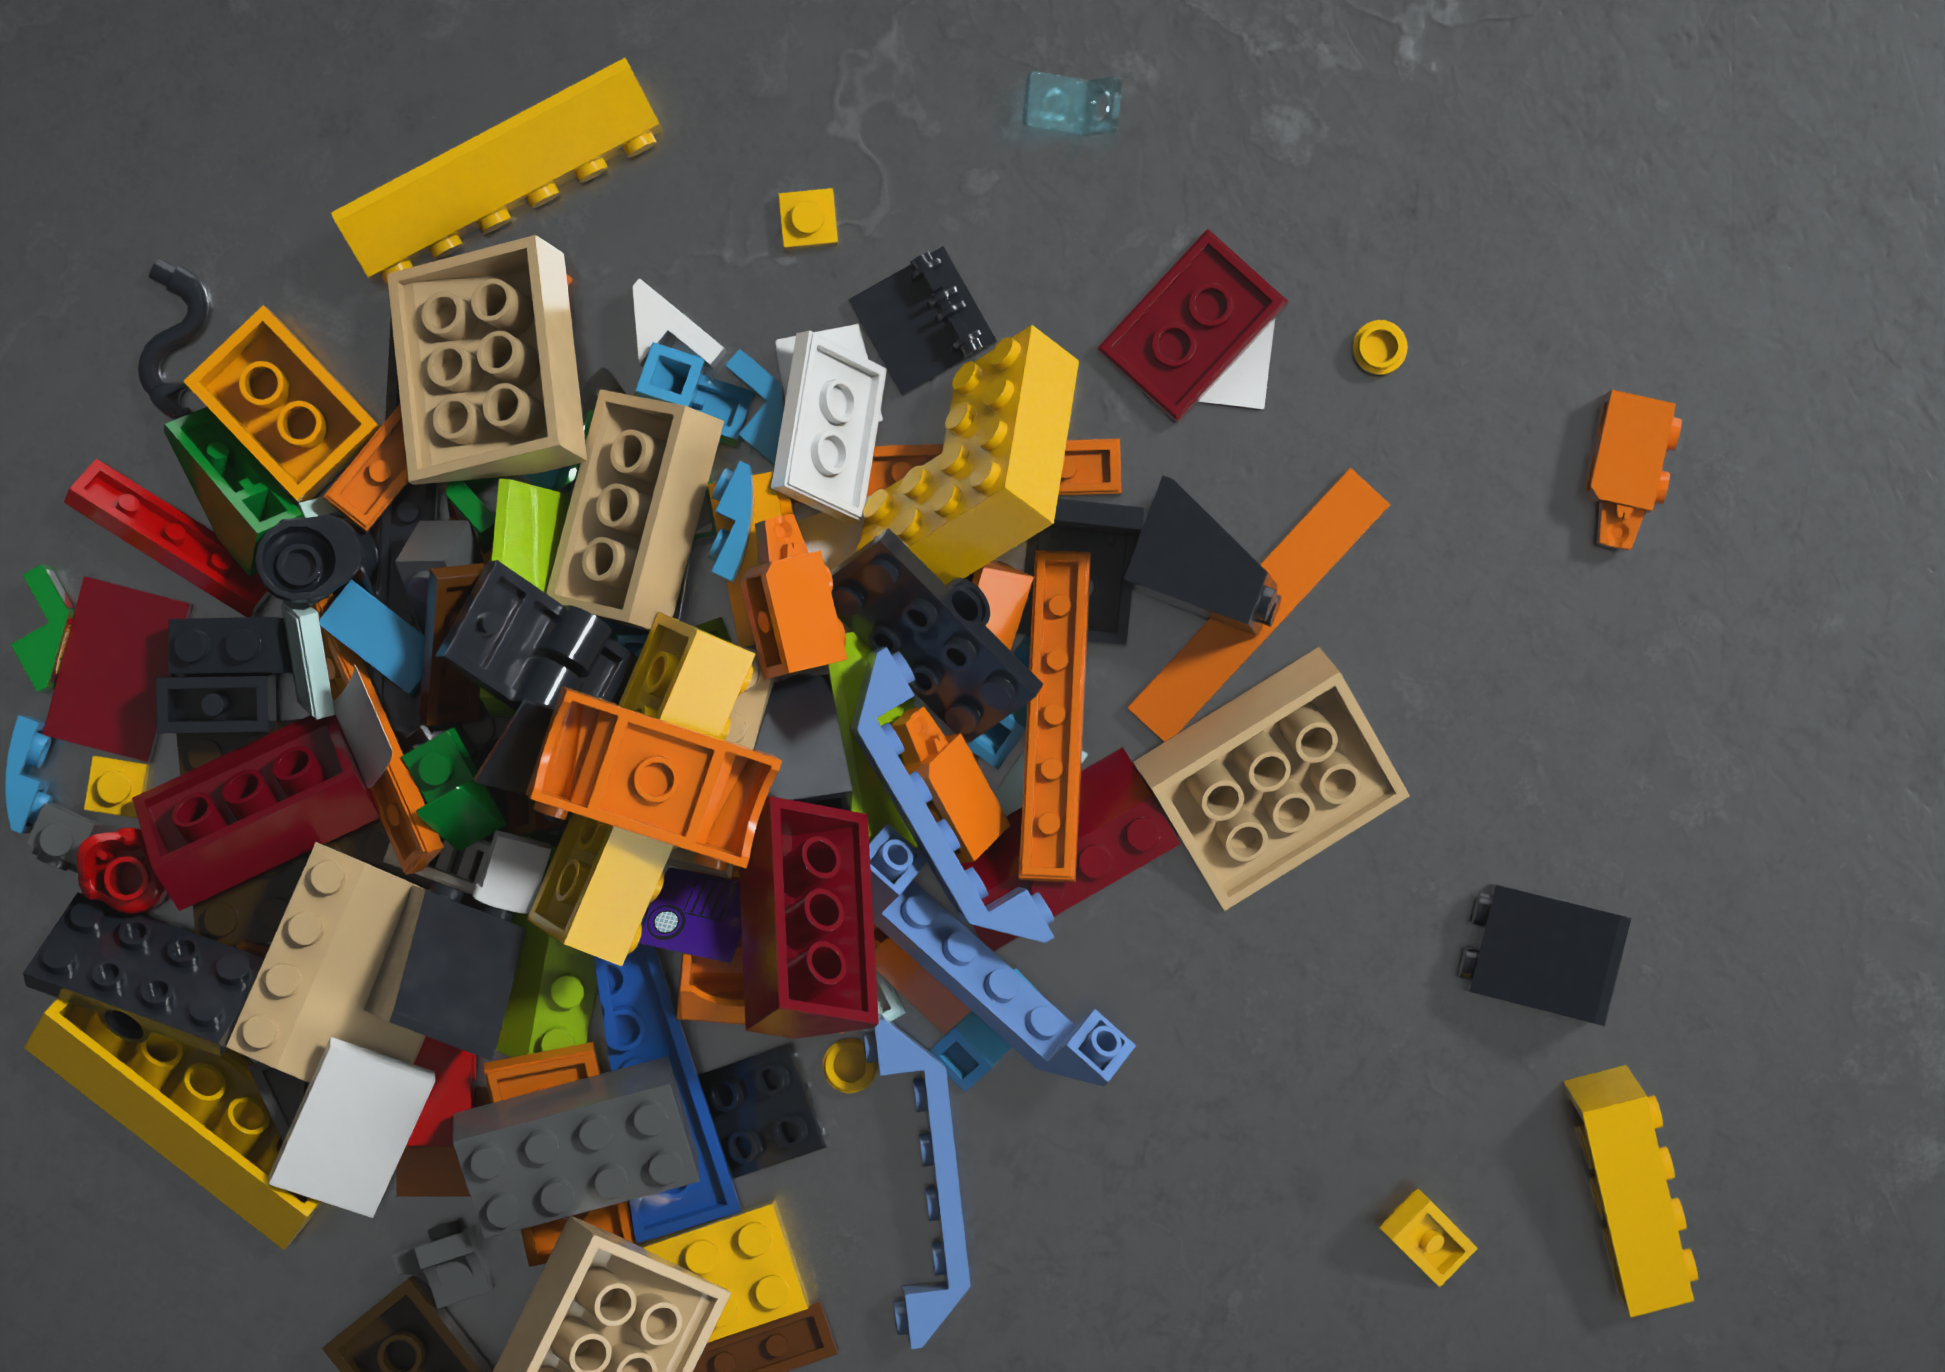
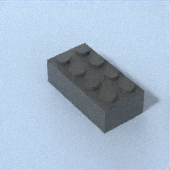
[453,1056,700,1239]

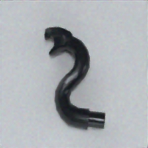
[138,258,210,420]

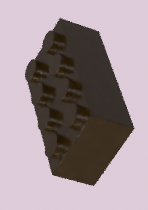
[322,1275,493,1372]

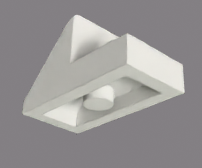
[632,278,727,369]

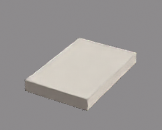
[771,330,887,525]
[269,1037,436,1218]

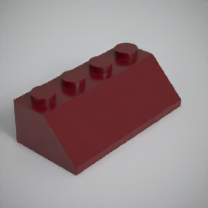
[132,715,380,911]
[961,747,1180,952]
[739,796,879,1039]

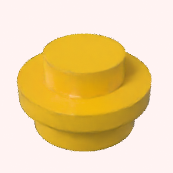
[1352,320,1408,375]

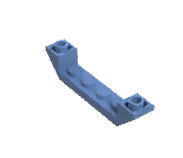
[850,647,1055,943]
[869,823,1136,1086]
[862,1014,971,1349]

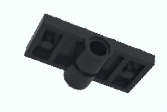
[830,528,1044,744]
[435,560,639,711]
[23,892,265,1056]

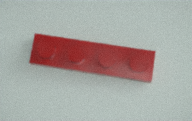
[64,458,271,617]

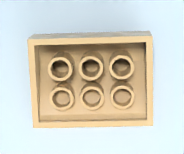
[387,235,587,485]
[1133,647,1410,911]
[226,842,429,1083]
[493,1216,731,1372]

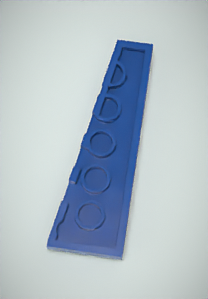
[594,914,741,1243]

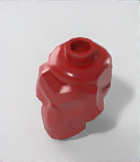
[77,828,168,914]

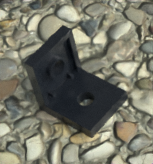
[1017,498,1144,646]

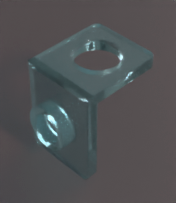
[1022,71,1122,136]

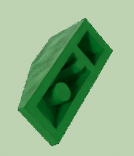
[164,407,303,577]

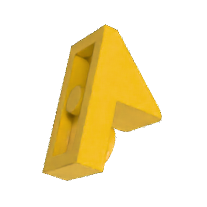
[1379,1189,1478,1287]

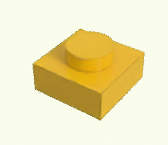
[778,188,839,250]
[84,756,150,818]

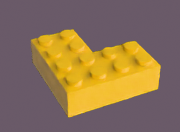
[855,325,1079,585]

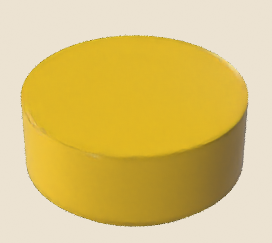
[823,1038,877,1093]

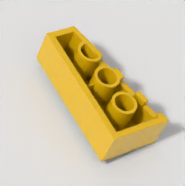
[1563,1065,1699,1318]

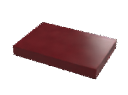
[1097,229,1288,424]
[42,576,193,763]

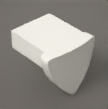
[472,830,551,914]

